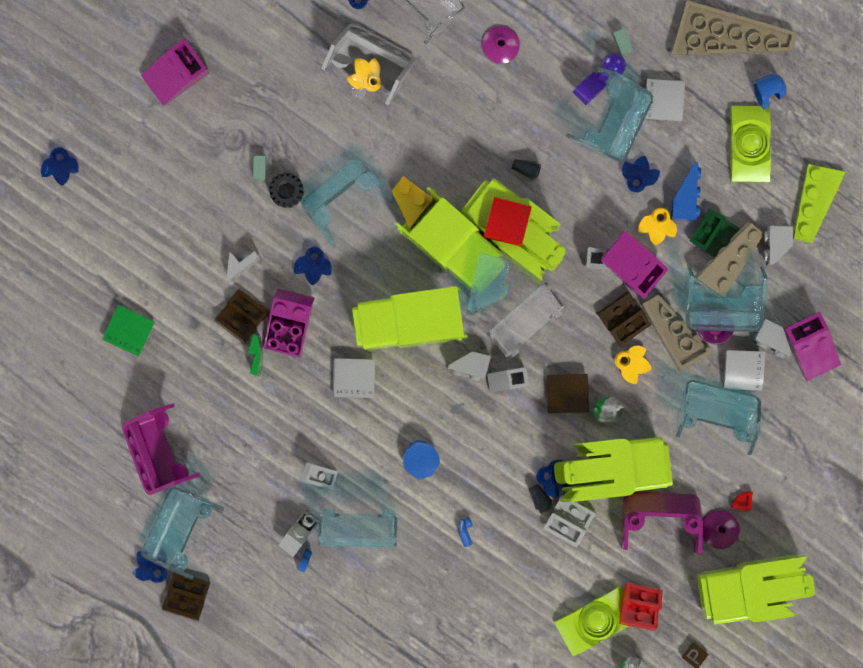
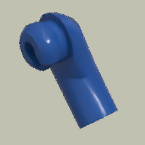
[459,517,473,547]

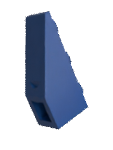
[671,162,701,222]

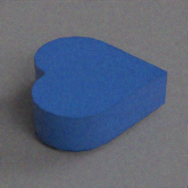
[297,549,312,572]

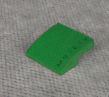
[102,305,155,357]
[248,334,263,377]

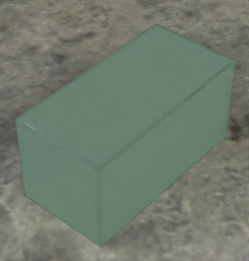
[612,29,633,56]
[253,156,266,181]

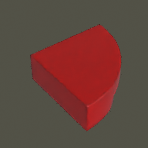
[731,491,753,511]

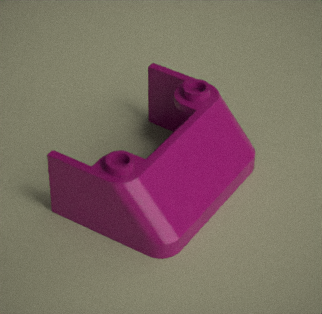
[122,403,200,495]
[621,491,703,554]

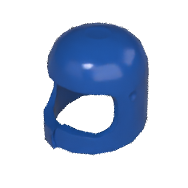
[753,73,787,110]

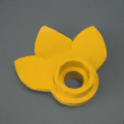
[347,58,381,92]
[638,208,677,246]
[614,346,652,384]

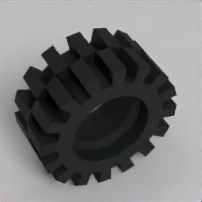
[269,172,304,208]

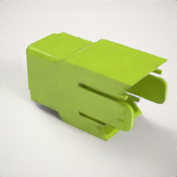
[460,178,566,285]
[395,187,505,295]
[352,286,468,351]
[554,437,673,502]
[697,553,815,625]

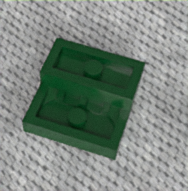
[689,209,740,258]

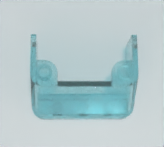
[566,67,653,162]
[301,160,393,248]
[465,253,510,317]
[685,264,768,332]
[676,380,761,455]
[141,486,224,579]
[318,509,398,547]

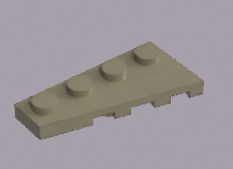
[694,222,764,298]
[641,295,712,371]

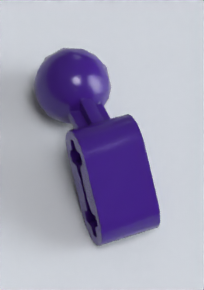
[572,53,626,105]

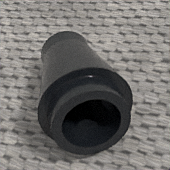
[512,159,541,179]
[528,484,553,514]

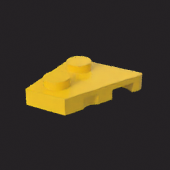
[392,176,434,229]

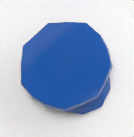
[403,440,440,479]

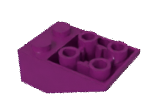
[141,38,209,106]
[600,230,668,299]
[263,289,315,357]
[783,312,841,381]

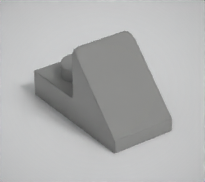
[227,251,261,282]
[300,462,338,490]

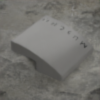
[644,78,685,121]
[723,350,765,391]
[333,359,375,398]
[543,493,596,548]

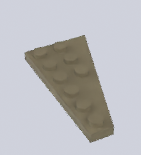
[670,0,797,56]

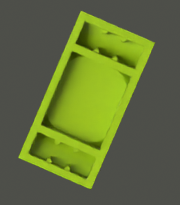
[731,106,771,182]
[554,585,629,656]

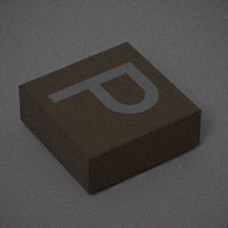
[681,642,709,668]

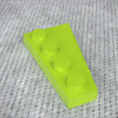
[793,164,846,243]

